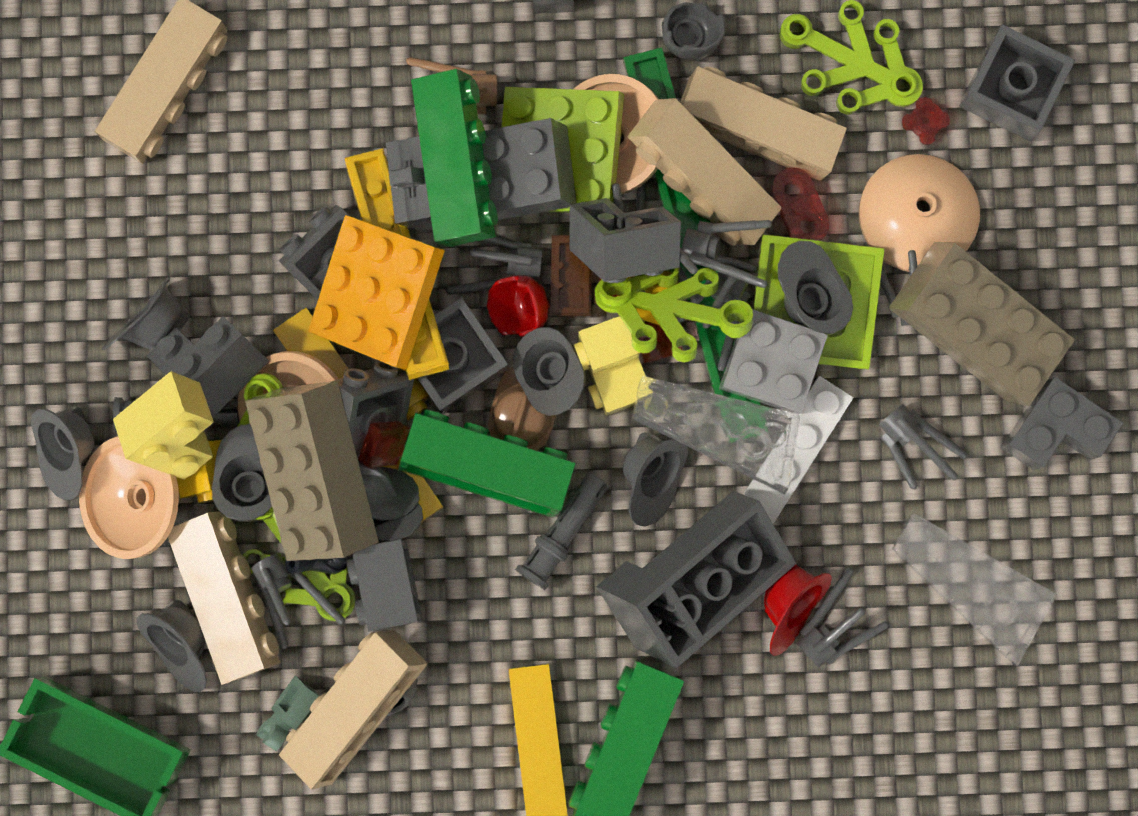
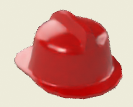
[764,564,832,656]

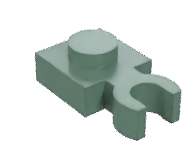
[256,675,319,751]

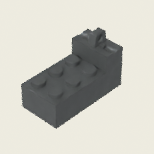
[386,118,577,233]
[596,491,797,669]

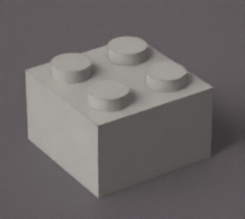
[719,310,827,414]

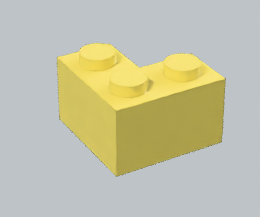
[573,316,653,416]
[113,371,214,480]

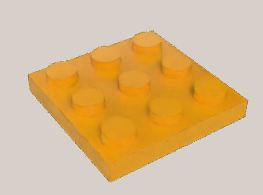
[308,215,445,369]

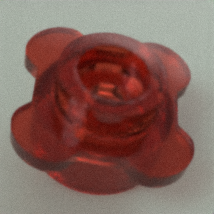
[901,97,950,145]

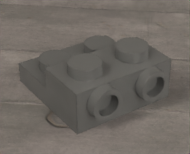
[279,205,349,300]
[334,360,414,462]

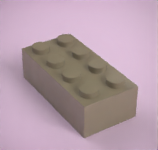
[889,242,1075,406]
[245,381,379,561]

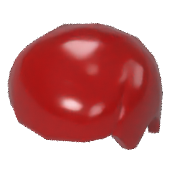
[486,275,549,337]

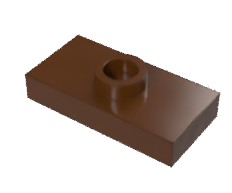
[550,235,592,318]

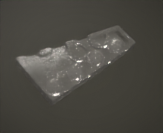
[632,376,801,495]
[892,513,1057,666]

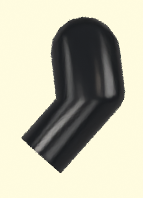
[285,556,349,575]

